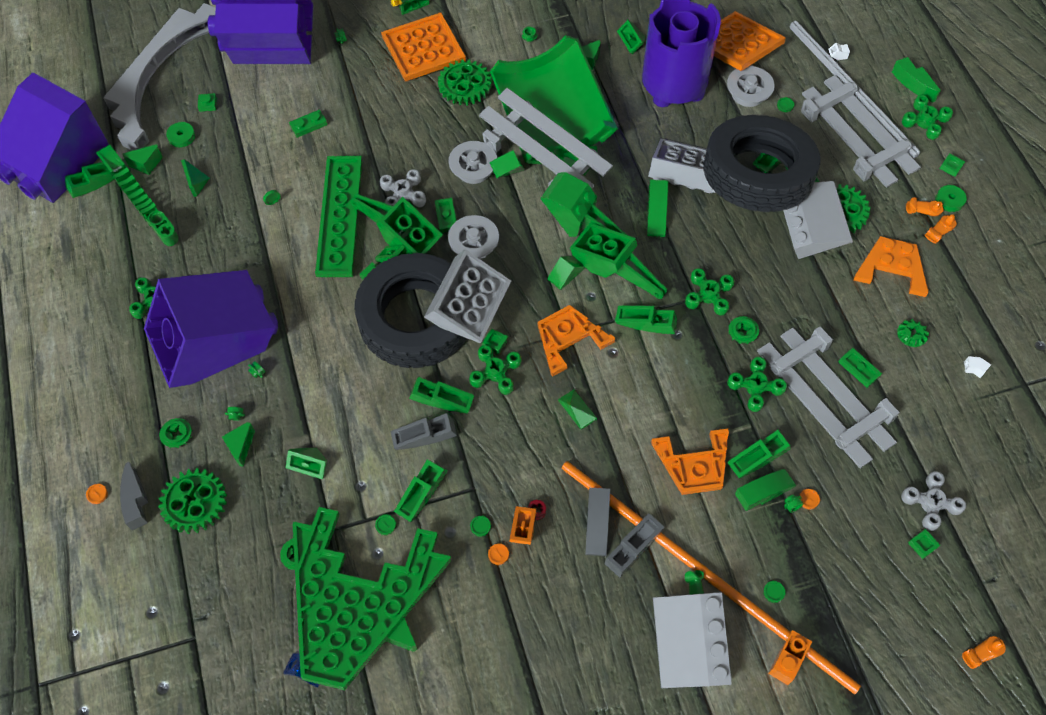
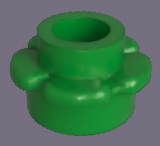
[522,26,538,42]
[334,28,347,44]
[248,361,266,378]
[225,407,245,421]
[784,494,804,513]

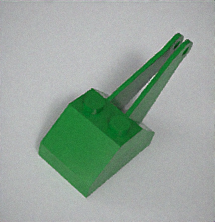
[540,172,627,237]
[350,194,443,254]
[570,223,667,299]

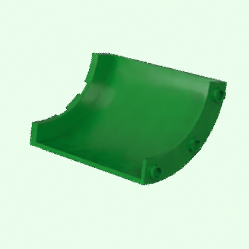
[490,35,618,164]

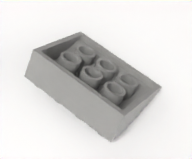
[648,138,716,193]
[783,181,853,259]
[424,249,511,343]
[653,593,732,688]

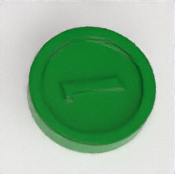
[777,97,794,112]
[263,190,281,205]
[375,514,396,535]
[470,516,491,537]
[763,581,785,603]

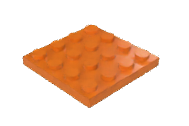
[714,11,786,71]
[381,13,466,82]

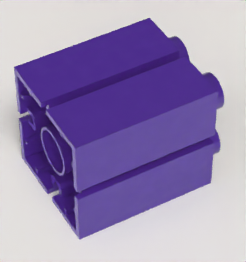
[208,0,313,64]

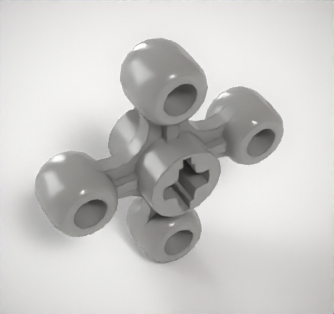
[380,169,426,207]
[901,471,966,531]

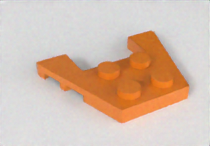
[853,236,928,297]
[538,305,615,377]
[651,429,729,495]

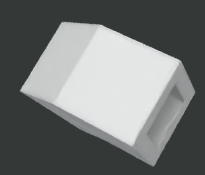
[828,43,850,60]
[964,356,991,378]

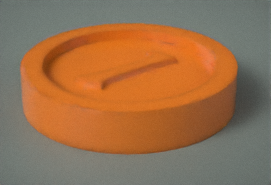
[86,484,108,504]
[799,489,820,510]
[488,544,509,565]

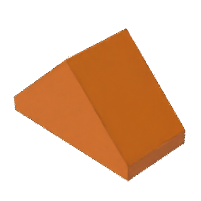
[510,506,536,545]

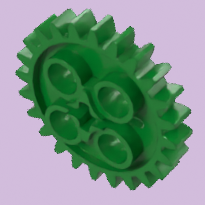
[438,59,492,106]
[836,184,870,234]
[158,468,227,534]

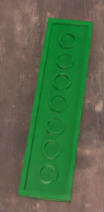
[315,156,362,277]

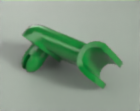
[685,570,704,595]

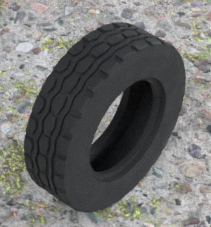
[703,115,821,212]
[354,253,466,368]

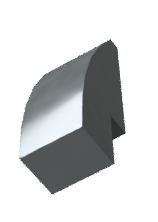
[390,413,457,450]
[120,462,149,531]
[585,487,610,556]
[605,513,664,578]

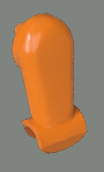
[906,198,944,216]
[925,214,957,244]
[962,636,1006,669]

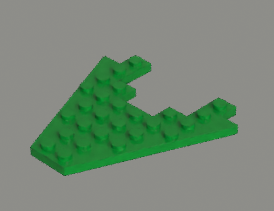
[292,507,451,690]

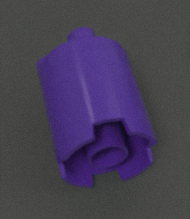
[642,0,721,107]

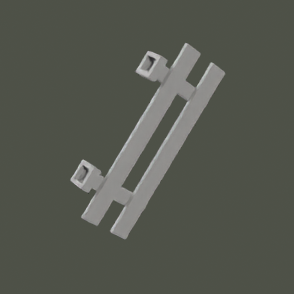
[801,75,921,188]
[479,88,613,188]
[757,327,900,468]

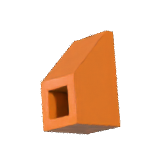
[768,630,812,685]

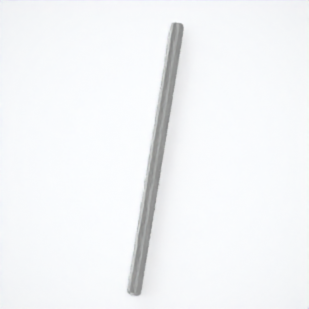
[790,21,920,159]

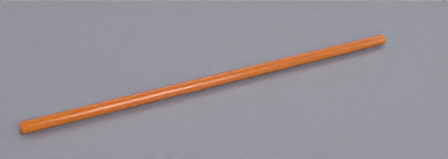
[561,461,861,695]

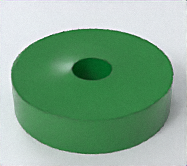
[166,122,195,148]
[935,185,967,212]

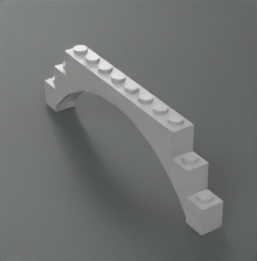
[104,3,216,150]

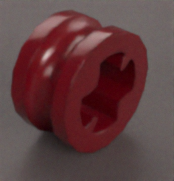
[528,500,546,520]

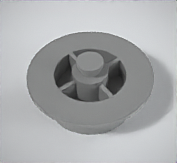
[727,66,775,107]
[449,141,497,184]
[448,215,499,259]

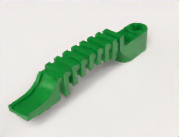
[96,145,179,246]

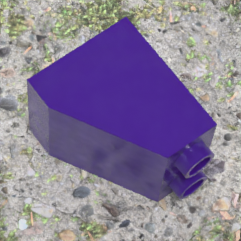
[0,72,109,203]
[144,270,278,388]

